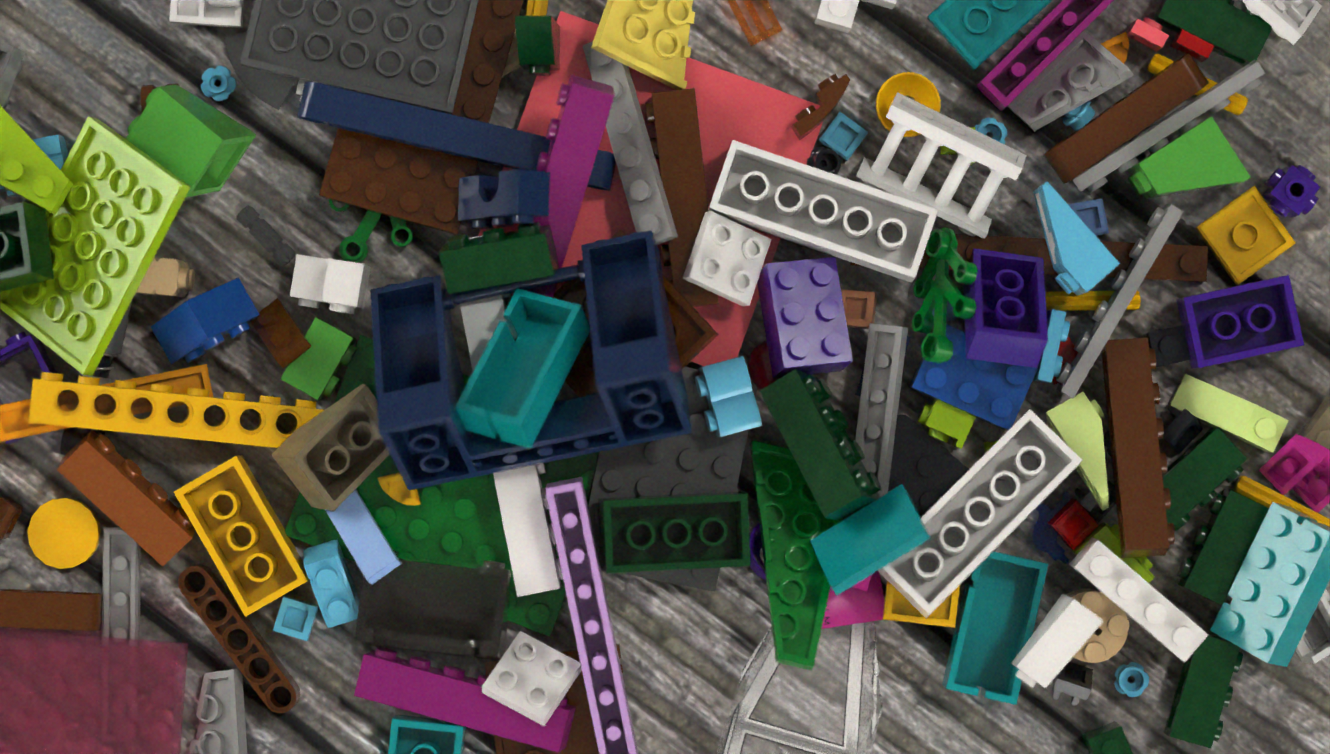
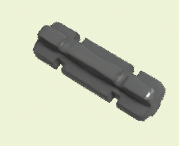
[236,205,296,266]

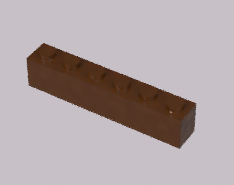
[646,88,719,307]
[1101,337,1175,558]

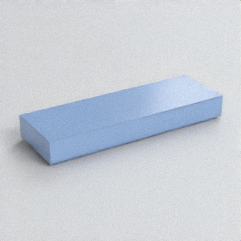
[325,489,401,585]

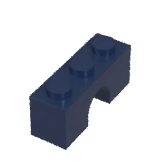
[458,169,550,229]

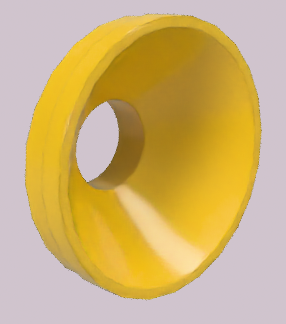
[875,72,941,137]

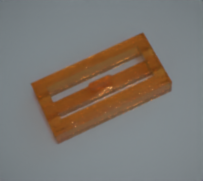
[726,0,783,47]

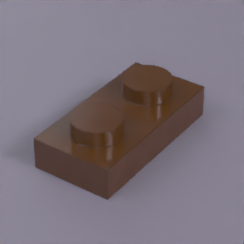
[250,298,311,369]

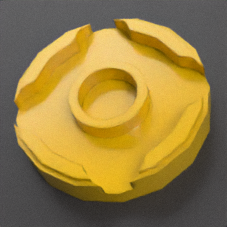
[27,498,100,569]

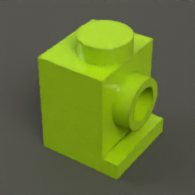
[917,399,976,449]

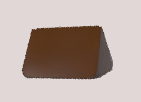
[0,496,23,540]

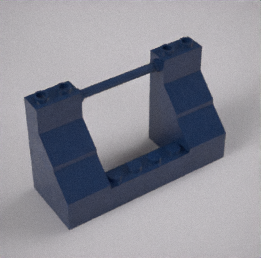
[370,230,692,490]

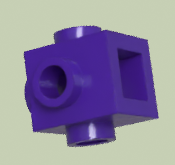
[1262,165,1320,218]

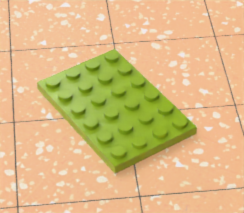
[0,116,191,376]

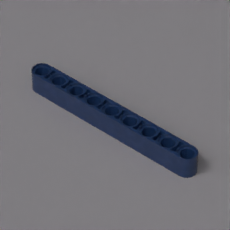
[297,81,616,191]

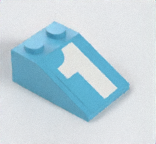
[1033,181,1120,296]

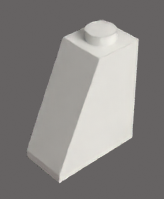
[1011,594,1103,688]

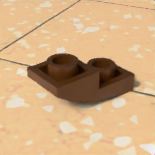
[792,74,850,140]

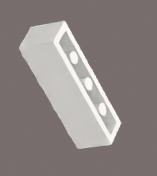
[1069,537,1208,662]

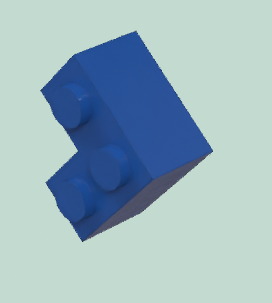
[151,277,260,364]

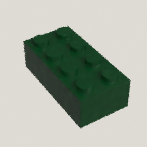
[0,202,54,292]
[759,369,881,521]
[599,492,751,574]

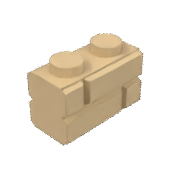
[136,257,195,298]

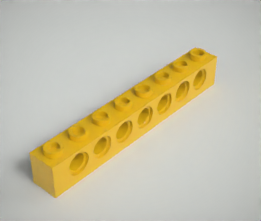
[28,372,324,448]

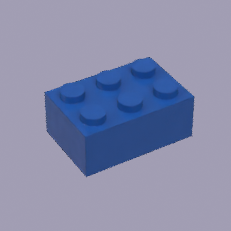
[908,324,1039,431]

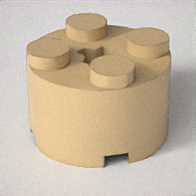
[1066,589,1130,663]

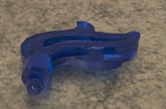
[1032,491,1071,564]

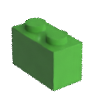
[280,317,358,400]

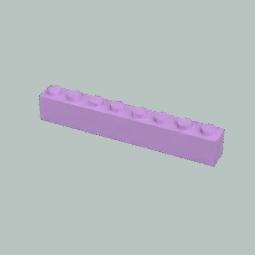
[545,477,638,754]

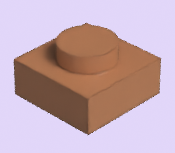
[841,289,877,329]

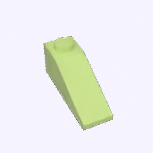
[1169,374,1289,453]
[1046,392,1109,511]

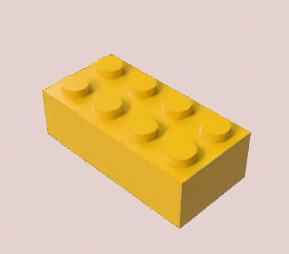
[174,455,310,617]

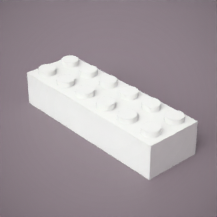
[709,140,938,283]
[878,410,1082,619]

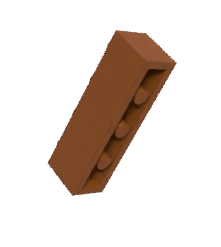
[56,430,195,566]

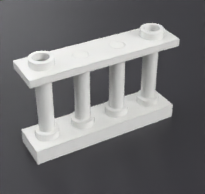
[856,92,1026,239]

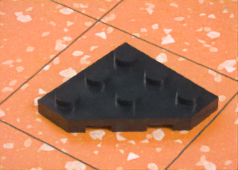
[888,414,969,518]

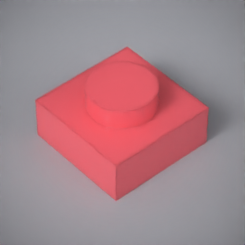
[1127,18,1169,52]

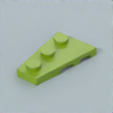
[0,105,73,215]

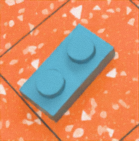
[1033,309,1070,383]

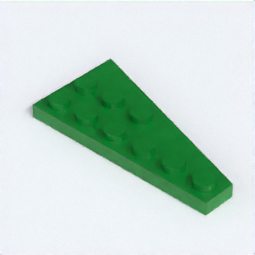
[750,440,841,671]

